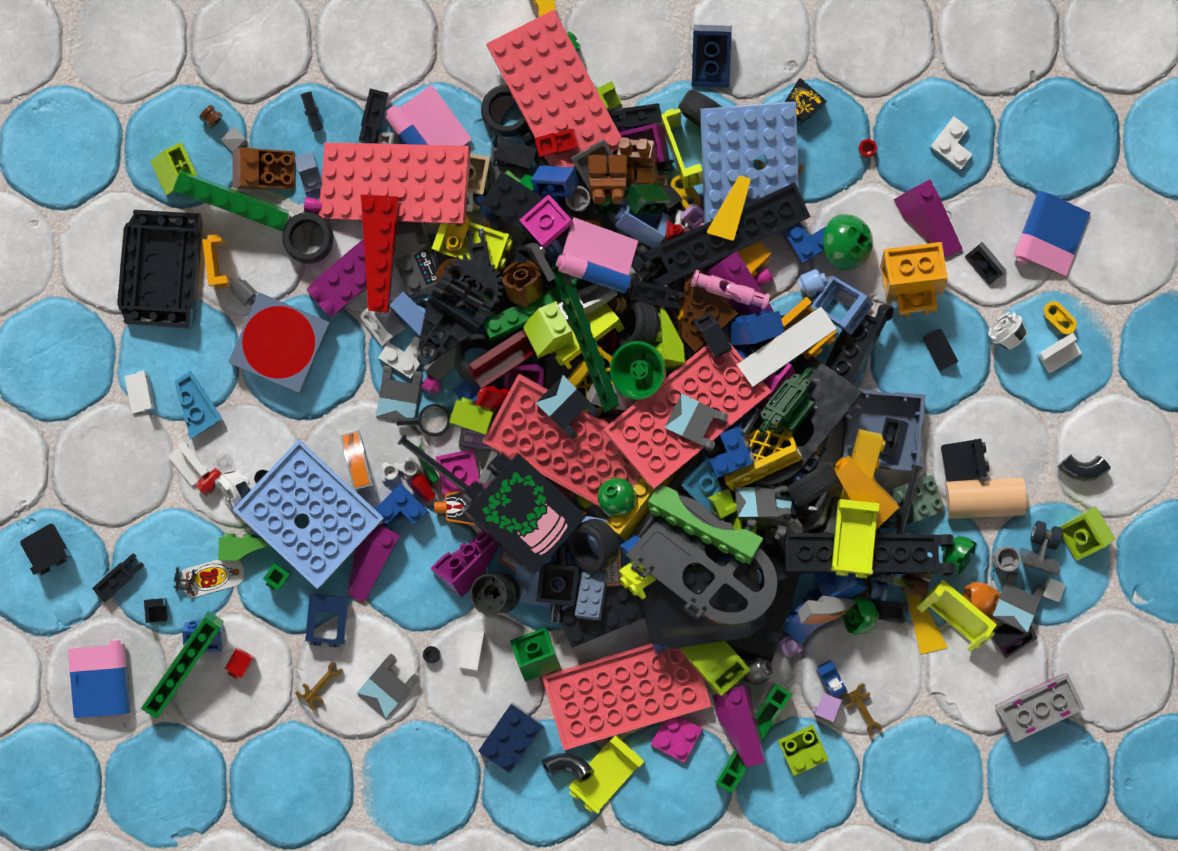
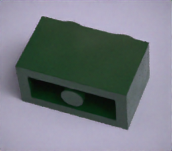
[623,183,671,215]

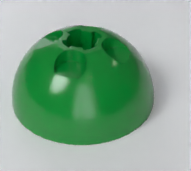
[823,214,873,271]
[610,341,666,399]

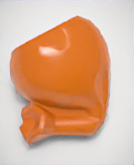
[963,582,1001,621]

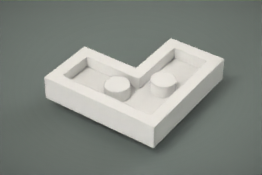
[930,116,972,170]
[378,336,428,379]

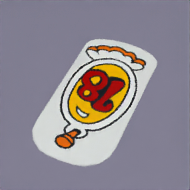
[181,560,245,598]

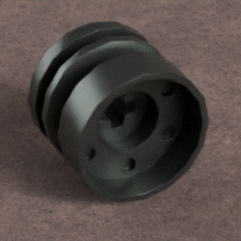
[470,573,520,614]

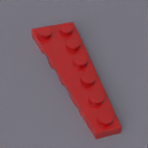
[361,194,399,313]

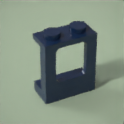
[305,594,350,648]

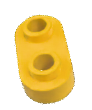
[671,175,700,210]
[444,215,470,251]
[1043,301,1077,334]

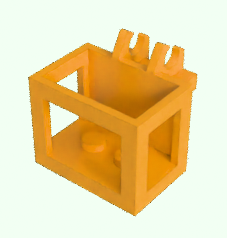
[880,242,948,318]

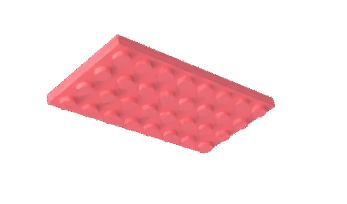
[486,10,622,171]
[319,142,471,224]
[603,344,771,490]
[483,374,641,506]
[542,643,712,750]

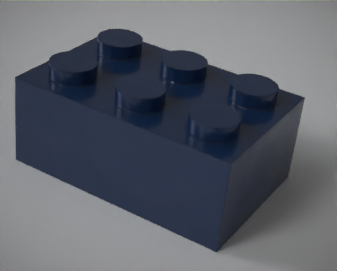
[478,702,543,774]

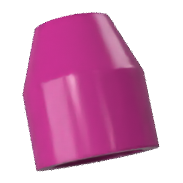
[303,197,322,213]
[753,267,774,286]
[421,375,442,394]

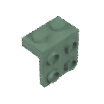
[891,475,945,525]

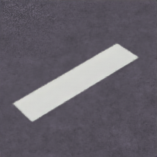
[737,307,837,387]

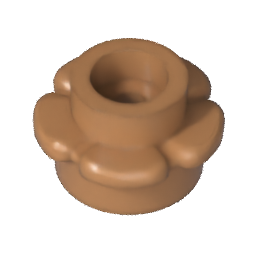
[610,295,627,314]

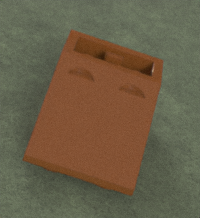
[233,147,295,190]

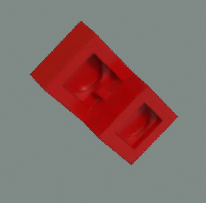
[535,128,579,157]

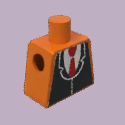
[434,490,475,525]

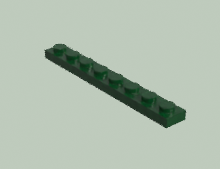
[550,262,619,412]

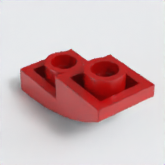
[475,386,510,409]

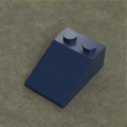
[691,25,732,88]

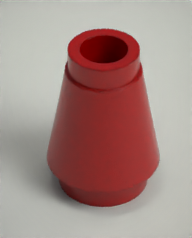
[195,468,222,496]
[409,473,436,502]

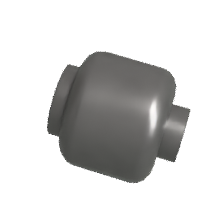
[743,657,773,685]

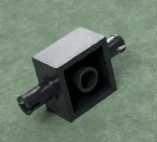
[536,545,581,623]

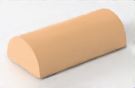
[945,477,1027,520]

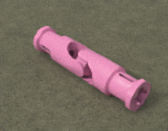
[691,270,770,310]

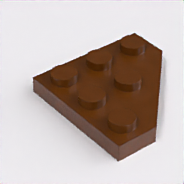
[682,270,738,353]

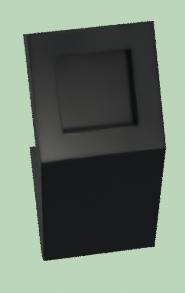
[693,312,733,359]

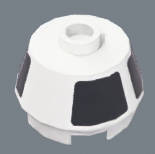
[988,312,1027,350]
[215,470,251,508]

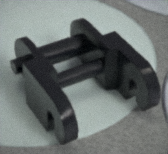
[174,567,196,594]

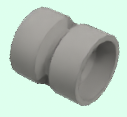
[565,186,592,213]
[991,546,1021,571]

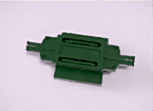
[758,367,814,434]

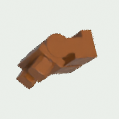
[617,138,659,184]
[588,155,627,204]

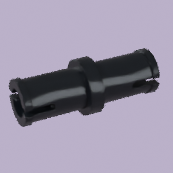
[300,91,324,132]

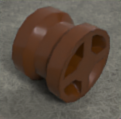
[199,104,223,129]

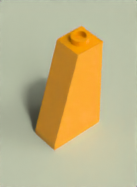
[834,455,899,529]

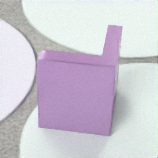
[814,693,842,722]

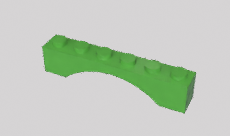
[647,484,763,564]
[218,533,272,561]

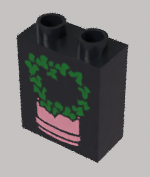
[460,451,586,574]

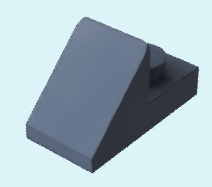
[295,151,322,193]

